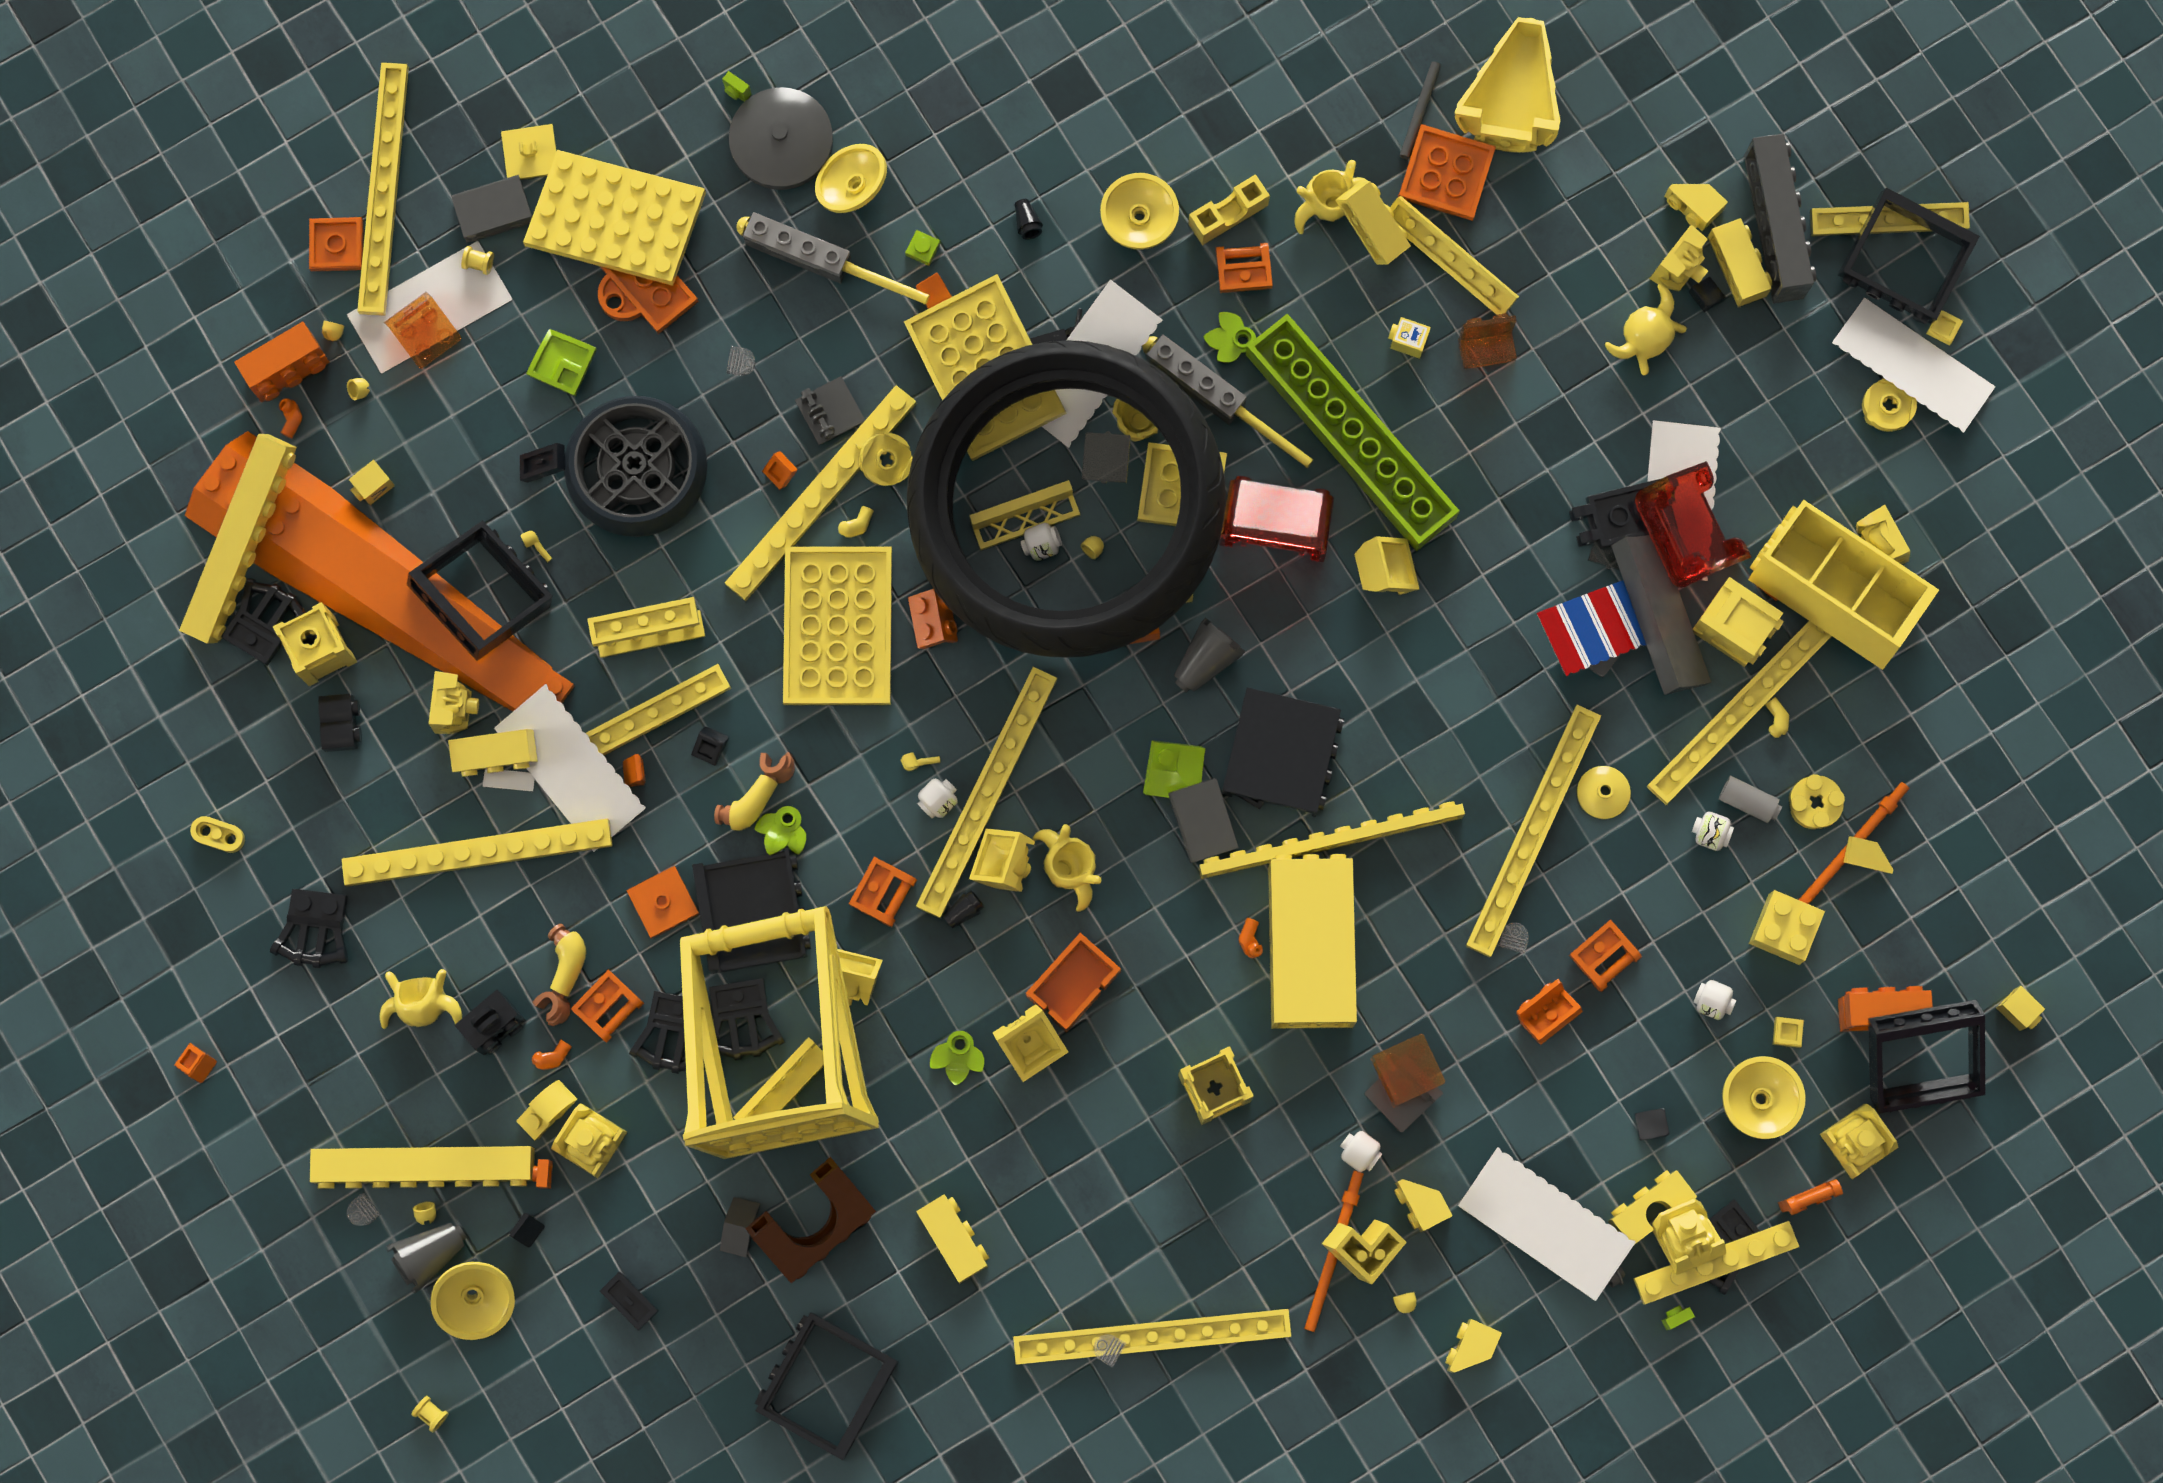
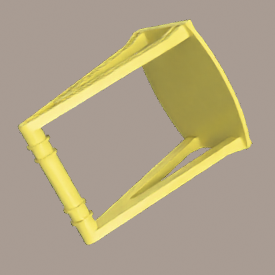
[680,906,879,1159]

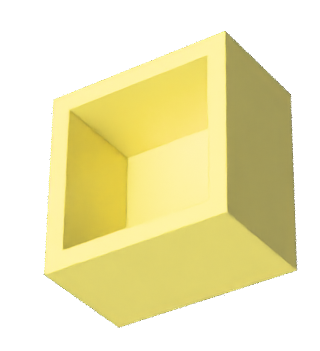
[1749,890,1825,965]

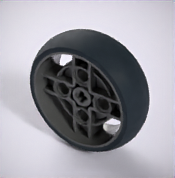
[564,396,707,537]

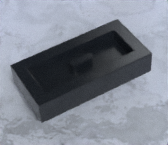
[520,443,565,483]
[600,1271,659,1331]

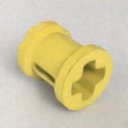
[461,246,494,275]
[411,1396,449,1433]

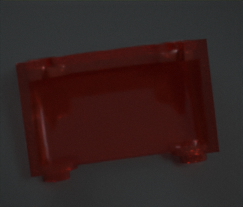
[1635,461,1752,588]
[1219,476,1334,562]

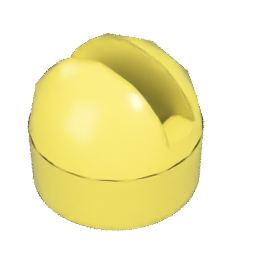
[322,321,344,341]
[347,378,370,400]
[1081,536,1104,560]
[413,1202,436,1225]
[1393,1292,1416,1313]

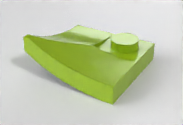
[526,329,597,396]
[1143,740,1205,798]

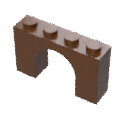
[745,1157,876,1283]

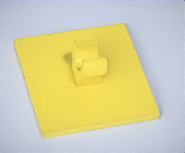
[501,124,556,180]

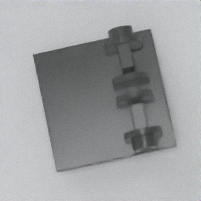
[795,376,865,445]

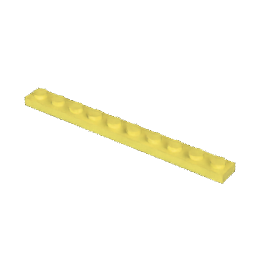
[357,63,409,316]
[725,385,917,601]
[1647,621,1832,805]
[916,667,1057,919]
[1466,705,1601,958]
[1199,801,1465,879]
[341,818,613,887]
[1013,1309,1291,1365]

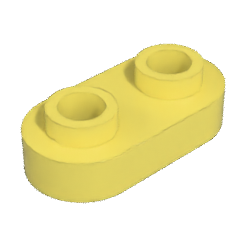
[190,816,245,853]

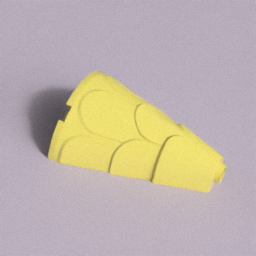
[1455,17,1560,153]

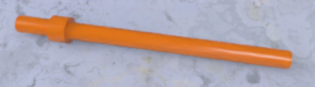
[1799,782,1910,904]
[1304,1171,1364,1332]

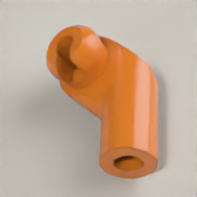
[279,398,302,439]
[1238,918,1263,958]
[532,1040,572,1070]

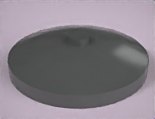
[729,87,833,190]

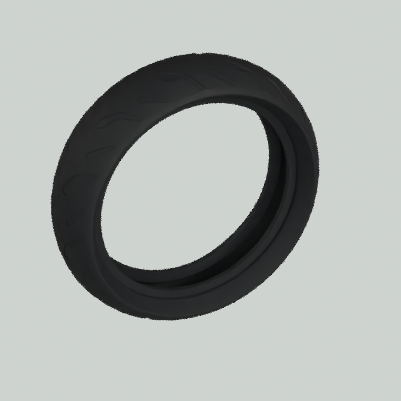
[907,340,1226,658]

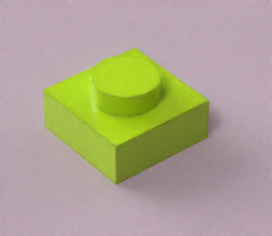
[722,71,752,102]
[905,230,940,266]
[1661,1305,1695,1330]

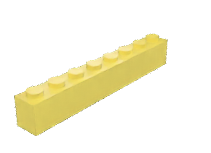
[179,434,297,644]
[310,1146,535,1189]

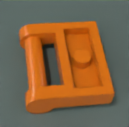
[1216,243,1273,293]
[849,857,917,928]
[1569,919,1642,992]
[571,969,644,1043]
[1778,1179,1843,1216]

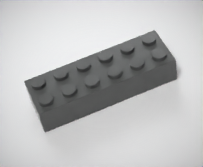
[1744,133,1816,304]

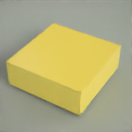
[1926,310,1963,346]
[1773,1017,1804,1048]

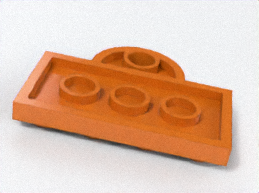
[598,266,699,334]

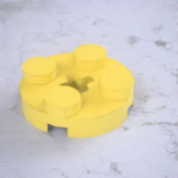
[1862,379,1917,432]
[859,433,913,486]
[1789,774,1845,829]

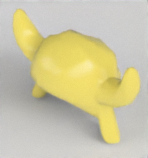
[1294,160,1367,234]
[1605,284,1687,375]
[1032,824,1102,912]
[380,969,462,1029]

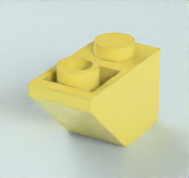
[1665,184,1728,231]
[1394,1179,1452,1232]
[1445,1319,1502,1373]

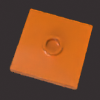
[309,217,363,272]
[626,866,699,939]

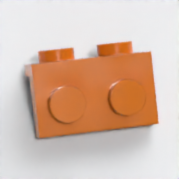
[908,589,958,649]
[1516,979,1583,1045]

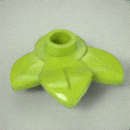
[1204,312,1256,363]
[755,806,806,855]
[930,1031,984,1086]

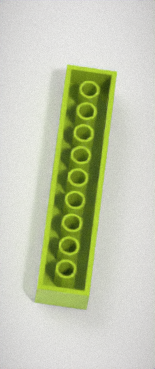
[1246,313,1460,551]

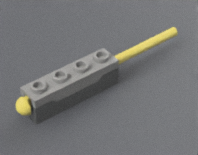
[736,212,930,304]
[1142,335,1313,468]

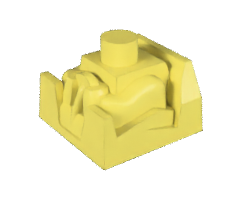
[1650,225,1708,291]
[1856,505,1910,565]
[1354,536,1419,595]
[429,671,479,734]
[969,829,1035,892]
[838,949,883,1006]
[993,1004,1068,1082]
[551,1103,627,1178]
[1820,1104,1898,1179]
[1652,1198,1727,1275]

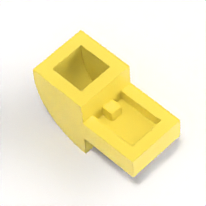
[516,1080,577,1141]

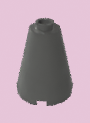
[1174,617,1246,693]
[386,1223,467,1293]

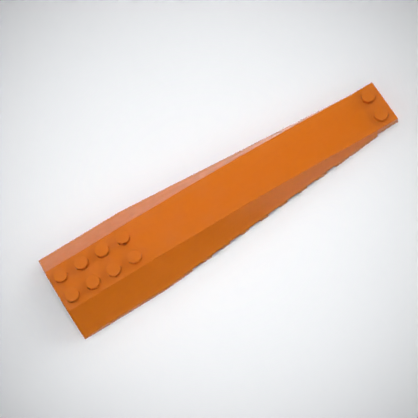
[185,431,575,712]

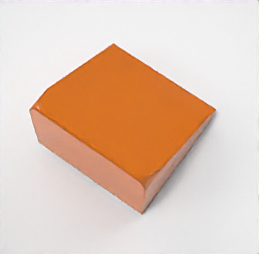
[916,273,952,309]
[623,754,645,787]
[174,1043,217,1083]

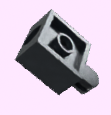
[454,990,526,1055]

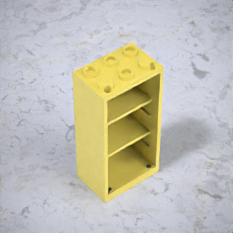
[1748,500,1939,670]
[1268,854,1357,1029]

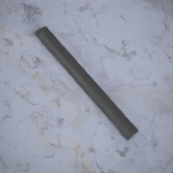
[1399,62,1441,160]

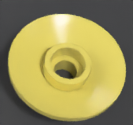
[1577,766,1631,819]

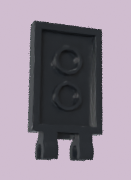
[1569,478,1677,549]

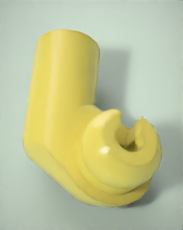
[838,506,874,538]
[1765,697,1789,738]

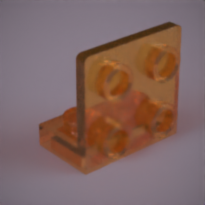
[384,292,462,369]
[1458,314,1517,369]
[1371,1034,1445,1108]

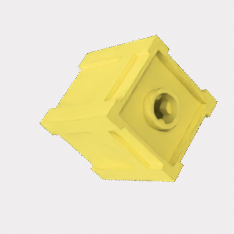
[1693,577,1784,667]
[273,602,357,686]
[1178,1046,1254,1125]

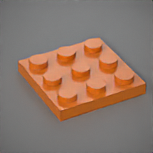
[1398,124,1496,221]

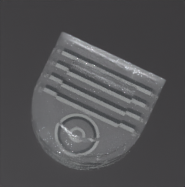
[726,346,756,376]
[1498,923,1529,954]
[347,1193,381,1226]
[1094,1334,1126,1368]

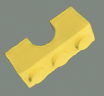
[1188,174,1270,245]
[1608,1170,1697,1245]

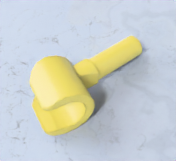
[521,531,553,563]
[901,752,940,771]

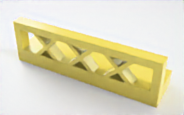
[969,480,1080,550]
[733,1037,824,1120]

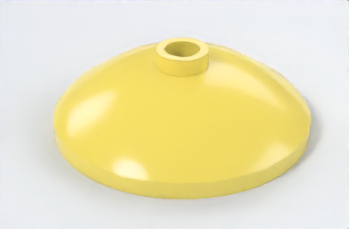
[815,144,887,213]
[1100,173,1179,250]
[1722,1056,1805,1139]
[430,1262,515,1340]

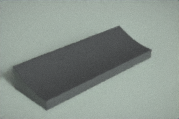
[1611,533,1711,695]

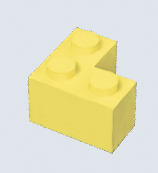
[1322,1220,1407,1284]

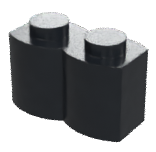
[318,694,362,752]

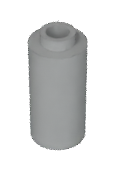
[1719,775,1782,823]

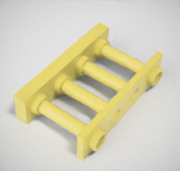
[587,597,705,658]

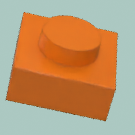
[762,451,798,490]
[532,1159,553,1189]

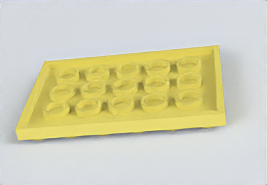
[523,150,706,286]
[904,274,1067,461]
[783,547,892,705]

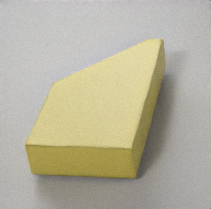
[1843,836,1893,874]

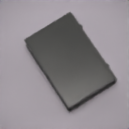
[451,175,532,243]
[1168,778,1239,863]

